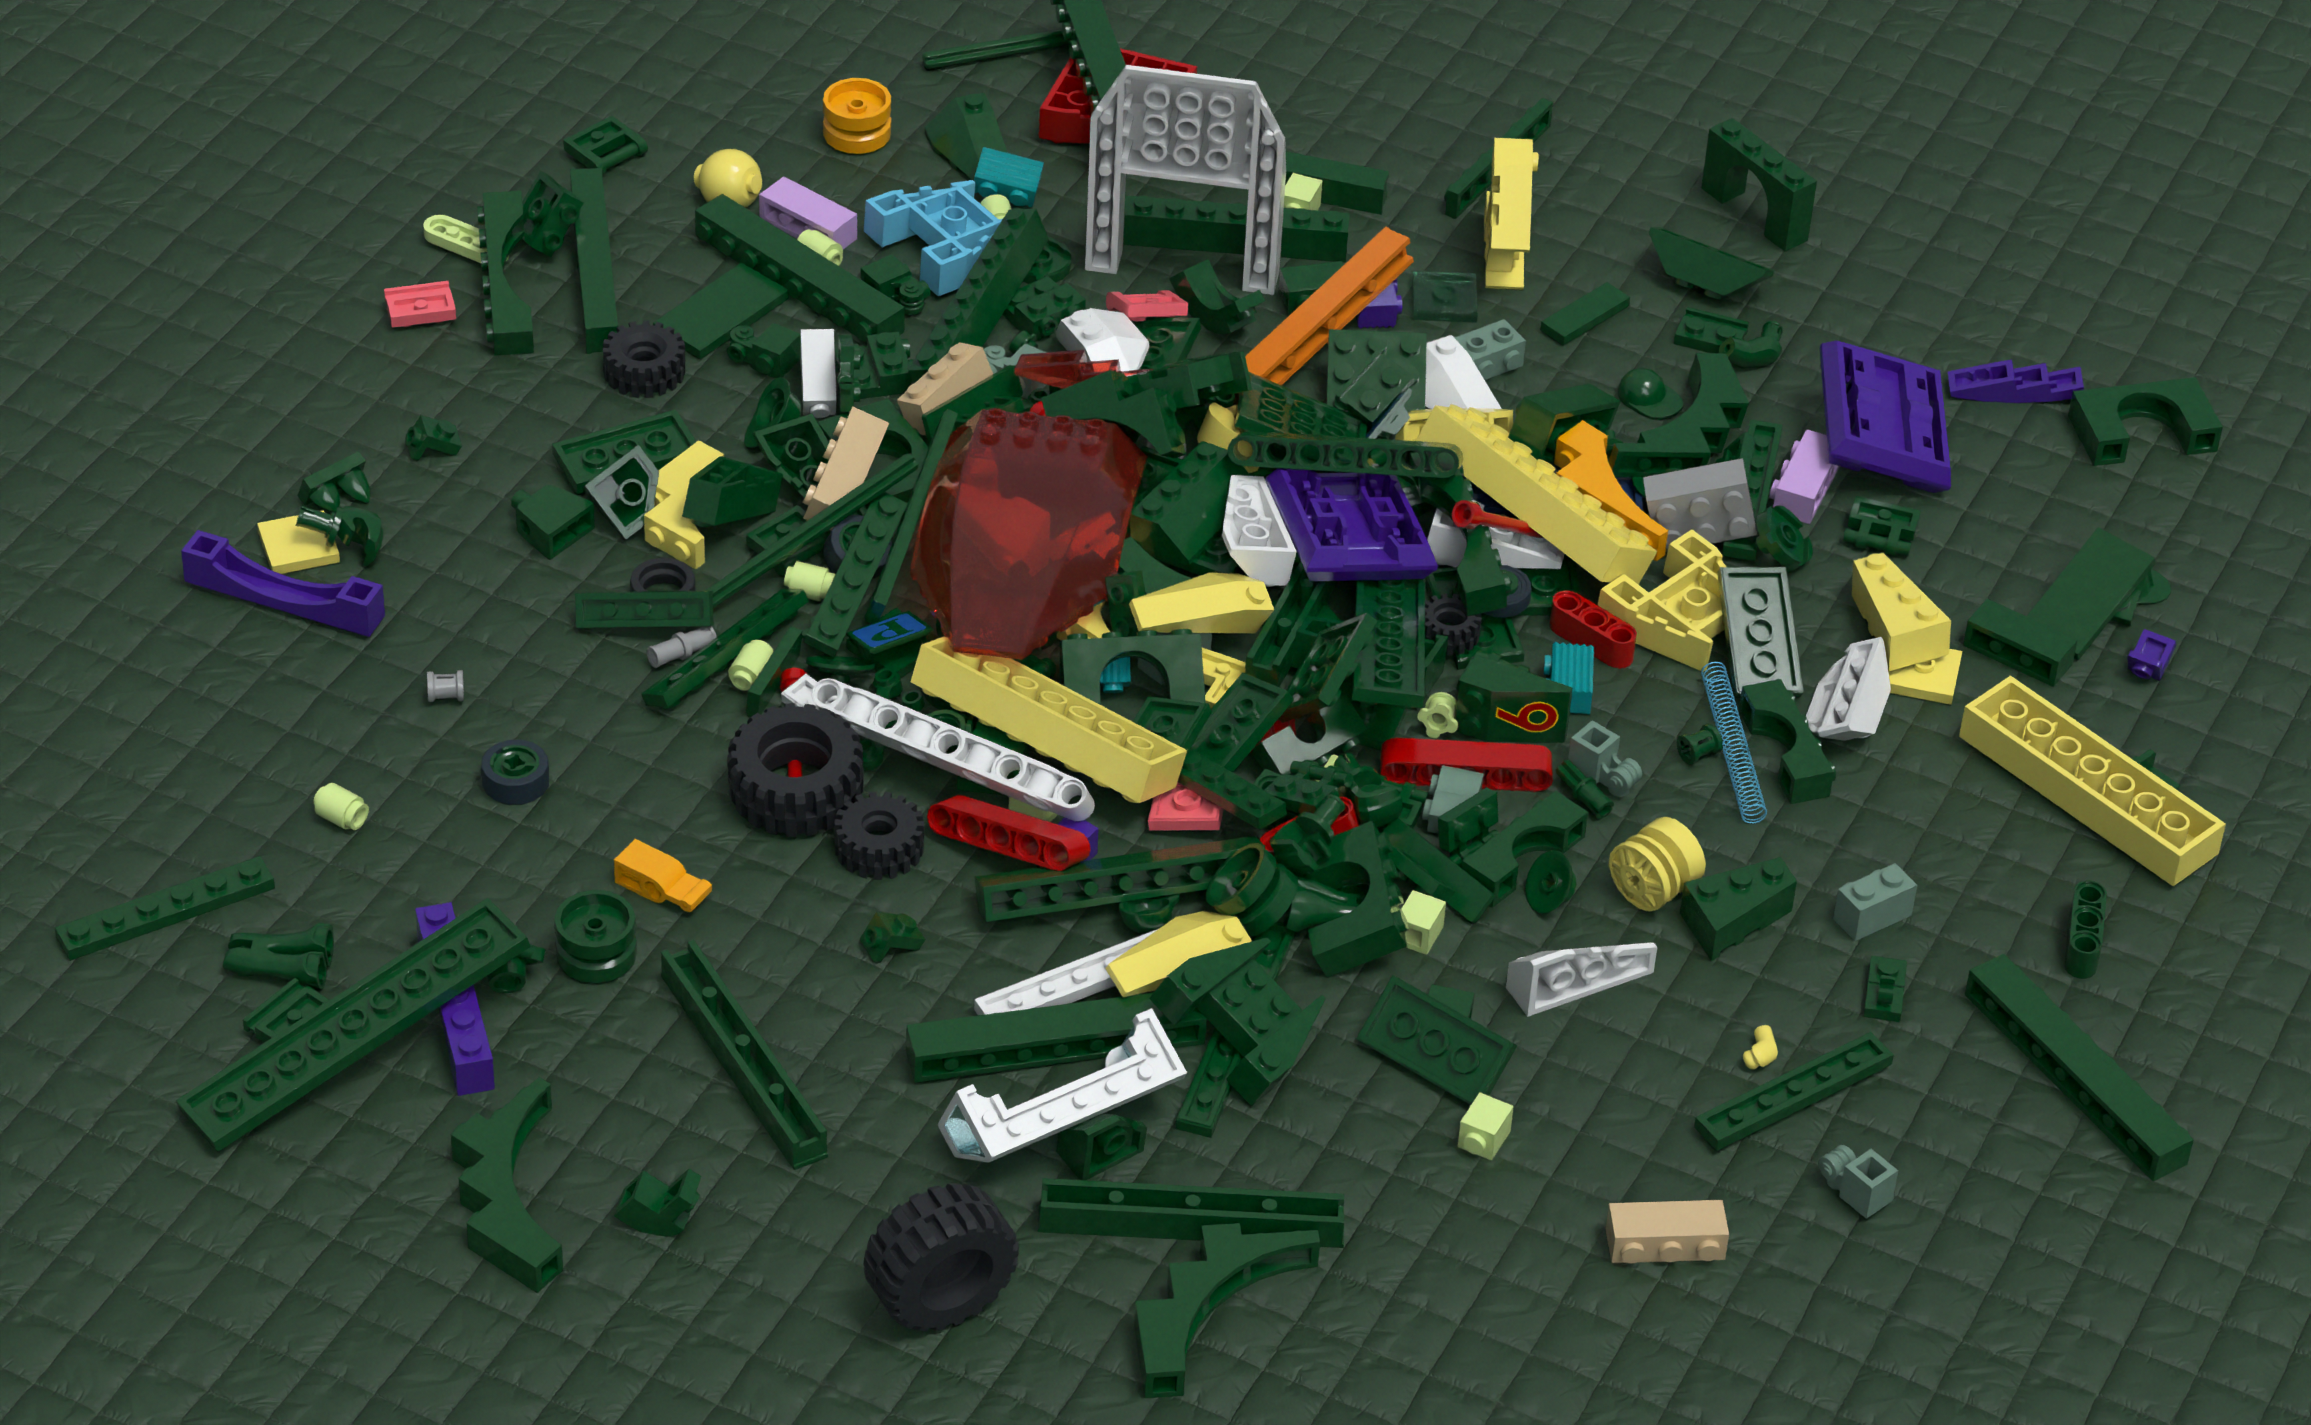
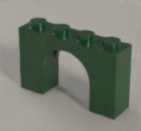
[1701,118,1817,252]
[2068,377,2223,466]
[818,398,954,516]
[1059,629,1205,705]
[1301,821,1409,978]

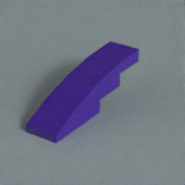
[1948,359,2084,403]

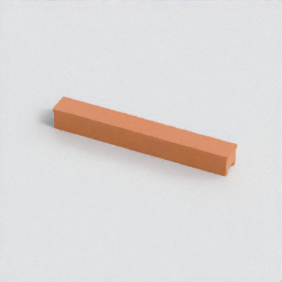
[1234,227,1414,404]

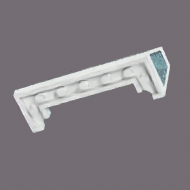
[937,1008,1187,1163]

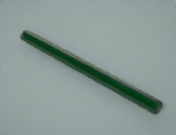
[706,454,919,608]

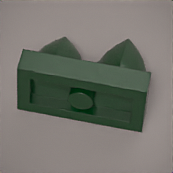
[297,451,370,512]

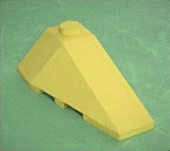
[1129,573,1274,634]
[1105,911,1252,997]

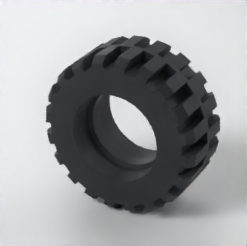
[727,703,864,837]
[863,1183,1019,1331]

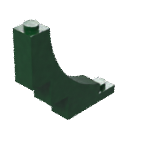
[1608,353,1749,477]

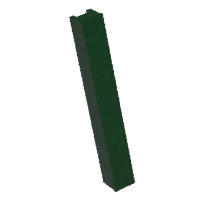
[1285,151,1389,215]
[570,168,618,354]
[1245,561,1338,687]
[661,940,828,1170]
[1038,1178,1344,1248]

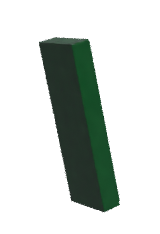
[1540,282,1630,345]
[746,626,803,717]

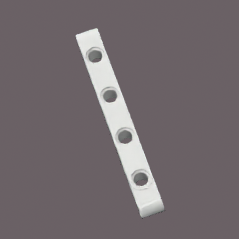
[811,678,1095,821]

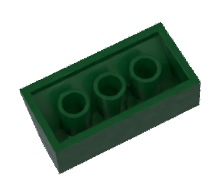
[1129,441,1251,566]

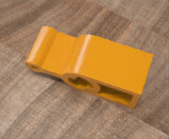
[614,839,712,912]

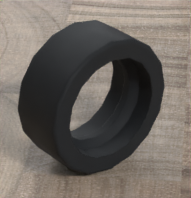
[630,557,696,591]

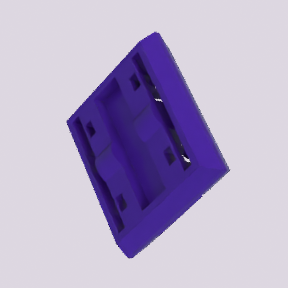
[1820,340,1951,493]
[1265,468,1438,581]

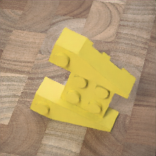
[1484,138,1539,290]
[1598,529,1726,672]

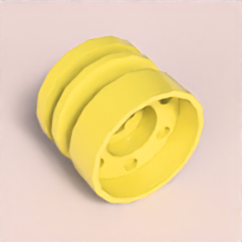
[1609,816,1706,912]

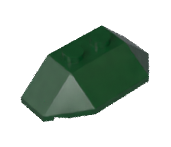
[1649,227,1775,300]

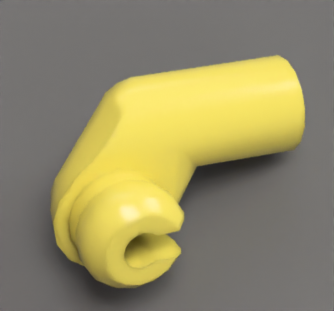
[1743,1025,1778,1070]

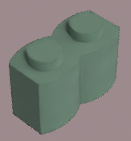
[1422,765,1484,834]

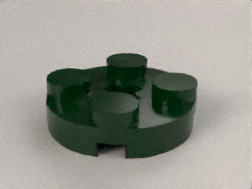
[1756,505,1813,573]

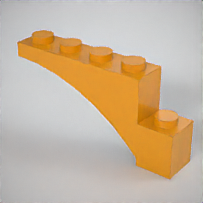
[1554,420,1668,562]

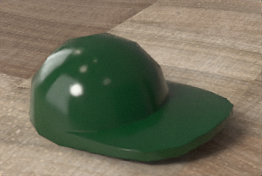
[1617,367,1683,420]
[1119,894,1180,934]

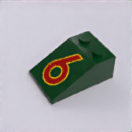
[1455,655,1573,743]

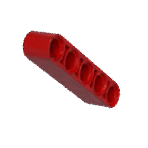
[1380,738,1553,792]
[927,795,1091,871]

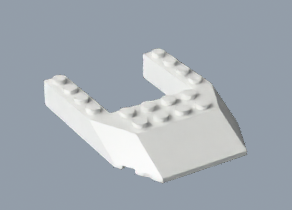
[1085,65,1286,295]

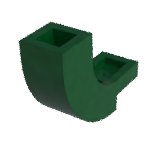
[1169,259,1265,334]

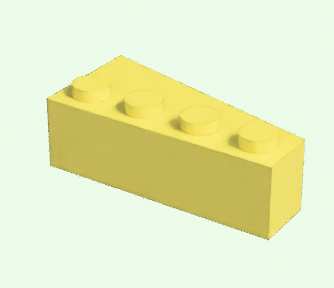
[1852,553,1951,671]

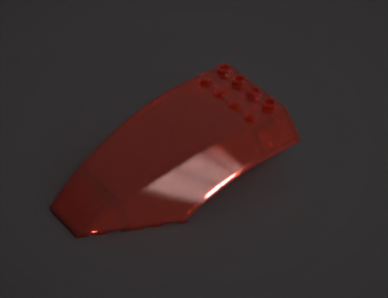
[910,408,1147,660]

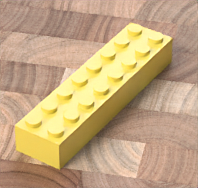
[1417,404,1658,585]
[910,631,1187,803]
[1959,676,2226,886]

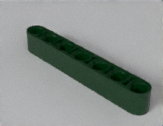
[1228,431,1463,478]

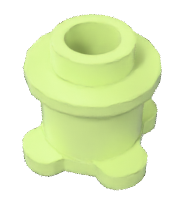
[1417,692,1458,738]

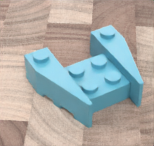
[864,180,1003,296]

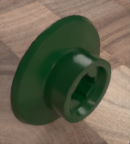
[1525,850,1576,913]

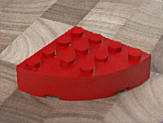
[1039,48,1197,144]

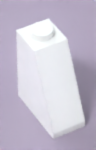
[800,329,836,418]

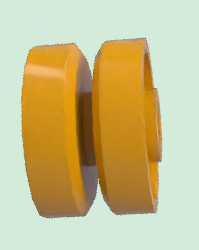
[823,78,891,154]

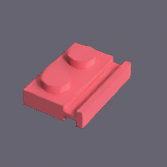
[384,281,456,328]

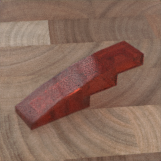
[1015,350,1153,388]

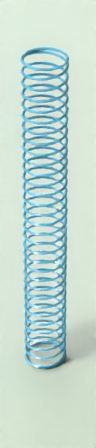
[1701,662,1767,823]

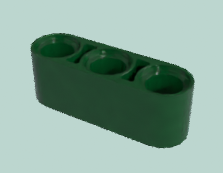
[2064,880,2107,979]

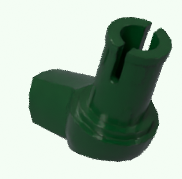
[1719,321,1783,368]

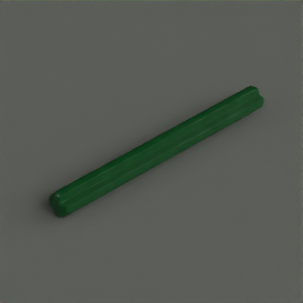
[922,29,1069,69]

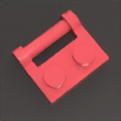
[1106,290,1188,321]

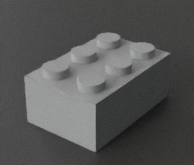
[1643,458,1757,552]

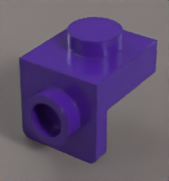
[2127,629,2176,681]

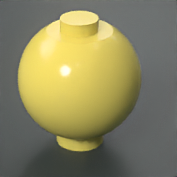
[694,149,762,208]

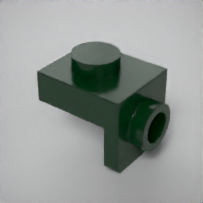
[405,415,462,461]
[860,912,926,962]

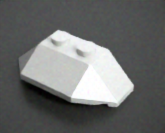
[1056,308,1149,378]
[1806,637,1891,741]

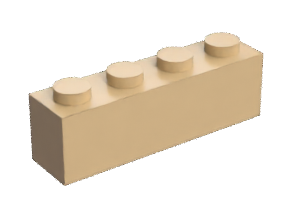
[803,407,889,531]

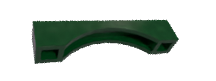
[477,191,534,356]
[1410,452,1511,616]

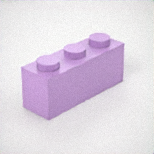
[759,176,857,249]
[1770,429,1840,524]

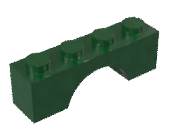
[1739,679,1836,804]
[1461,791,1588,908]

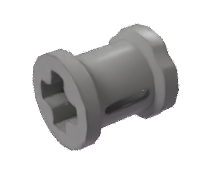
[427,670,464,702]

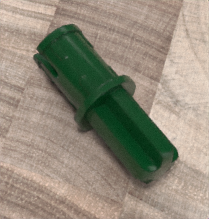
[1556,760,1614,819]

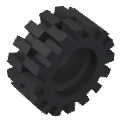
[1425,593,1482,655]

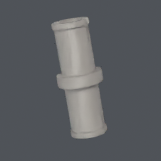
[647,626,717,668]

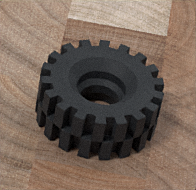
[603,321,686,398]
[834,791,924,880]

